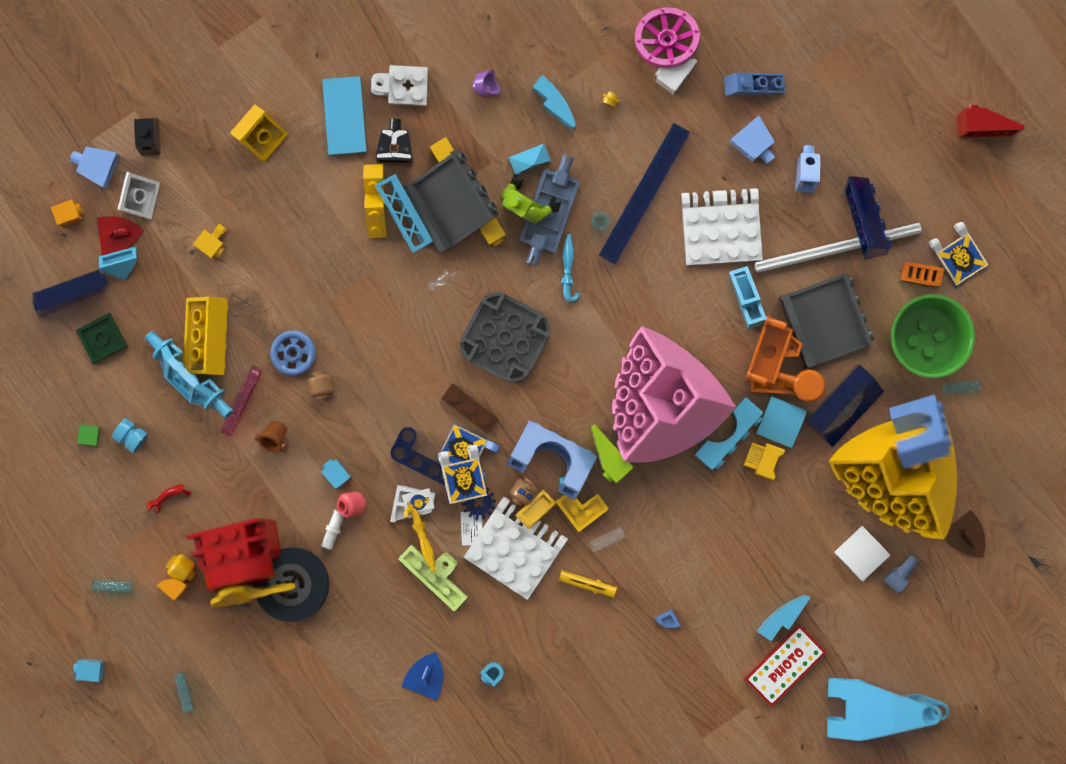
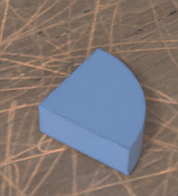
[655,609,681,628]

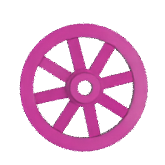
[635,7,700,68]

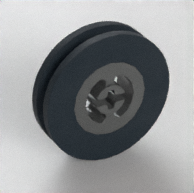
[254,547,329,622]

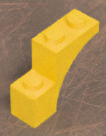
[363,164,387,238]

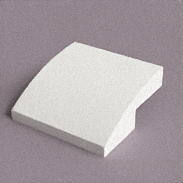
[834,526,890,582]

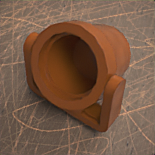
[255,421,288,453]

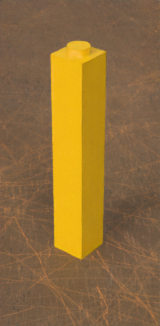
[430,137,506,247]

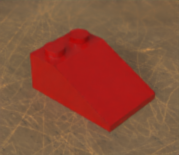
[957,105,1024,138]

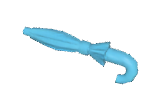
[560,234,580,303]

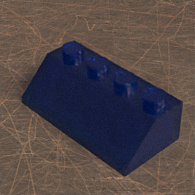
[844,176,891,260]
[804,364,884,447]

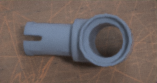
[883,556,919,593]

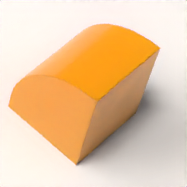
[157,578,190,601]

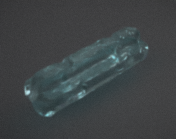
[943,380,981,394]

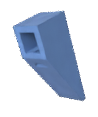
[724,72,785,97]

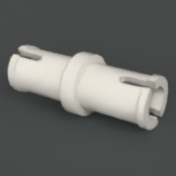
[321,509,344,550]

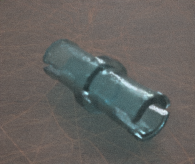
[92,579,133,594]
[173,672,195,713]

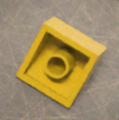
[230,104,289,162]

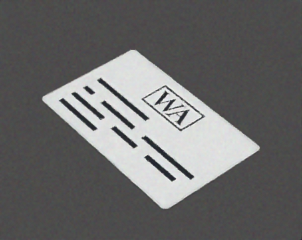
[461,511,482,546]

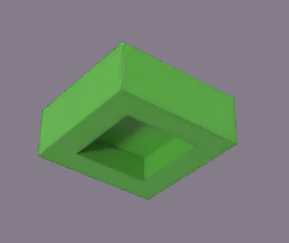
[77,424,100,446]

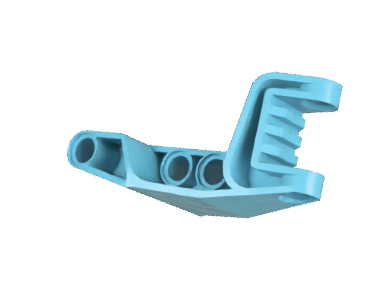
[827,678,950,741]

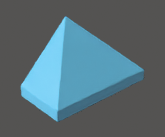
[509,144,551,175]
[99,247,138,280]

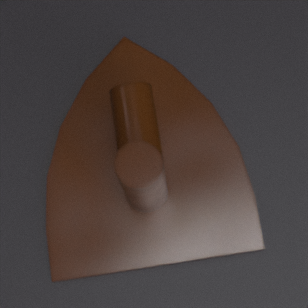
[945,510,986,557]

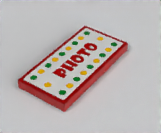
[744,624,827,707]

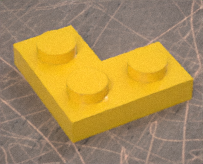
[555,494,609,532]

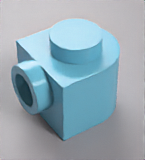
[480,662,504,687]

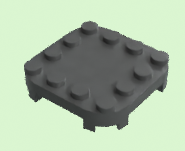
[460,292,550,383]

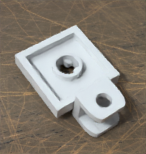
[371,65,428,106]

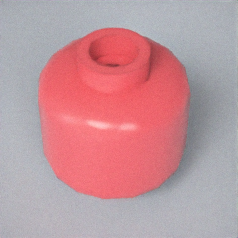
[337,491,366,518]

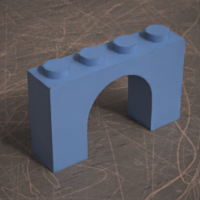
[889,394,952,469]
[506,420,597,500]

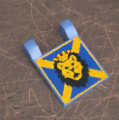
[437,424,500,480]

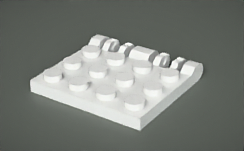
[681,188,763,266]
[464,497,568,600]

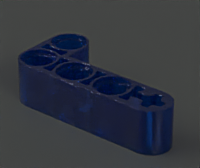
[390,427,445,486]

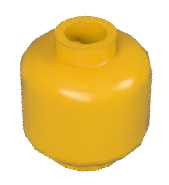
[166,554,196,582]

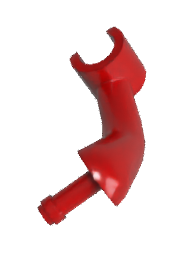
[147,484,191,514]

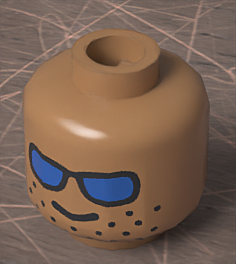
[510,477,538,507]

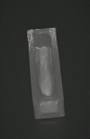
[589,526,626,553]

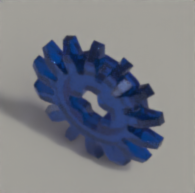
[462,488,496,520]

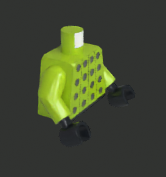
[500,174,561,225]

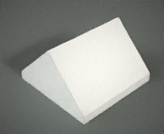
[118,172,160,219]

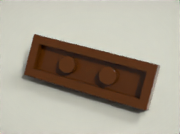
[441,384,498,433]

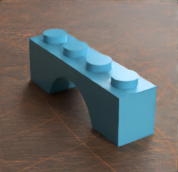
[694,397,763,470]

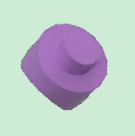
[473,69,501,98]

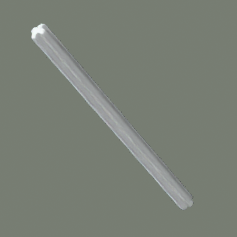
[755,223,922,273]

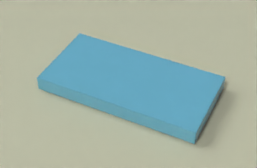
[322,76,367,156]

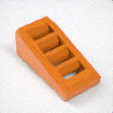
[900,261,944,288]

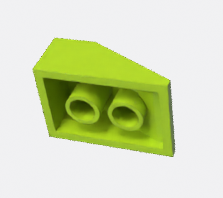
[590,424,634,483]

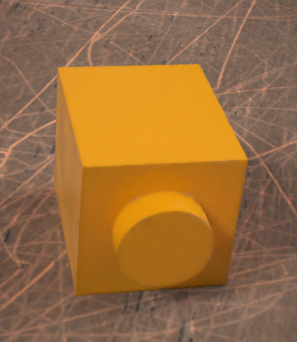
[51,199,84,227]

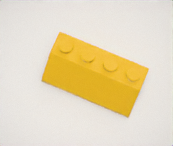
[183,297,228,375]

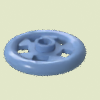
[270,330,316,376]

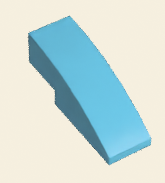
[533,75,576,131]
[729,266,766,331]
[757,595,810,641]

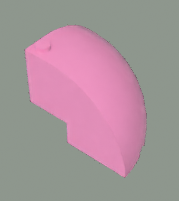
[612,326,736,463]

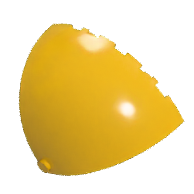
[829,414,957,539]

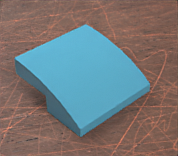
[756,396,807,448]

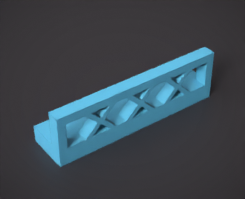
[374,174,433,253]

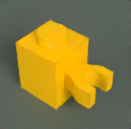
[193,224,227,260]

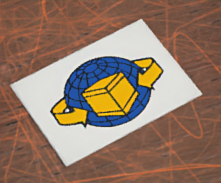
[401,488,435,515]

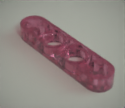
[221,365,262,437]

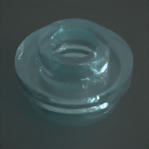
[591,211,610,230]

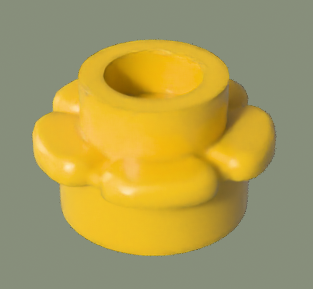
[602,91,620,107]

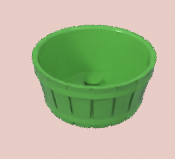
[891,294,975,378]

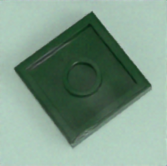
[76,313,128,364]

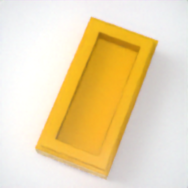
[515,490,556,530]

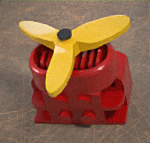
[186,518,296,608]

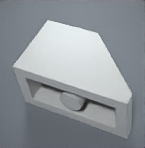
[655,58,697,95]

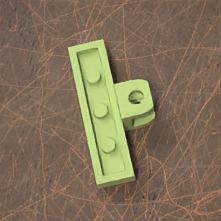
[398,544,468,611]

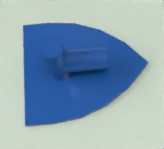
[401,652,443,701]

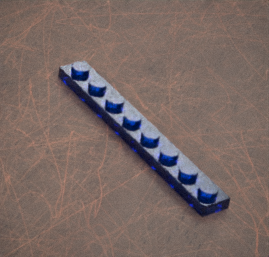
[598,123,690,265]

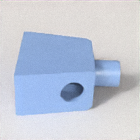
[729,116,775,164]
[795,145,820,193]
[70,147,120,190]

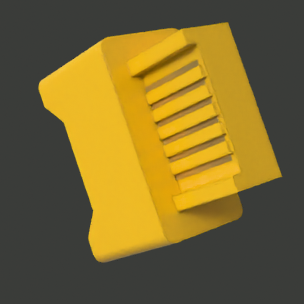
[744,443,785,481]

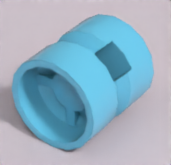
[111,418,148,454]

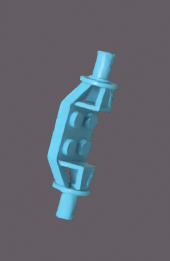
[145,331,233,419]

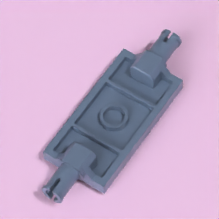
[519,154,580,267]

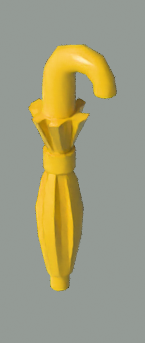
[404,507,436,572]

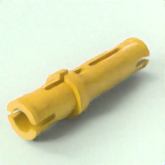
[558,570,617,599]

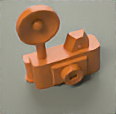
[745,315,826,402]

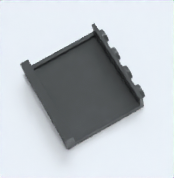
[402,149,500,253]
[779,273,874,369]

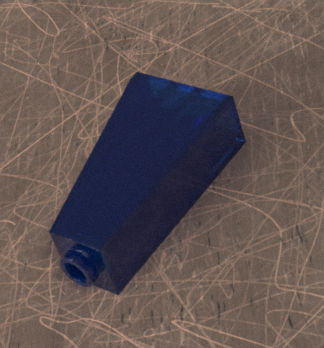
[32,270,108,318]

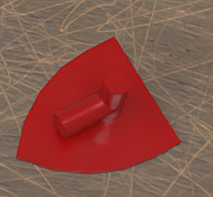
[97,216,143,255]

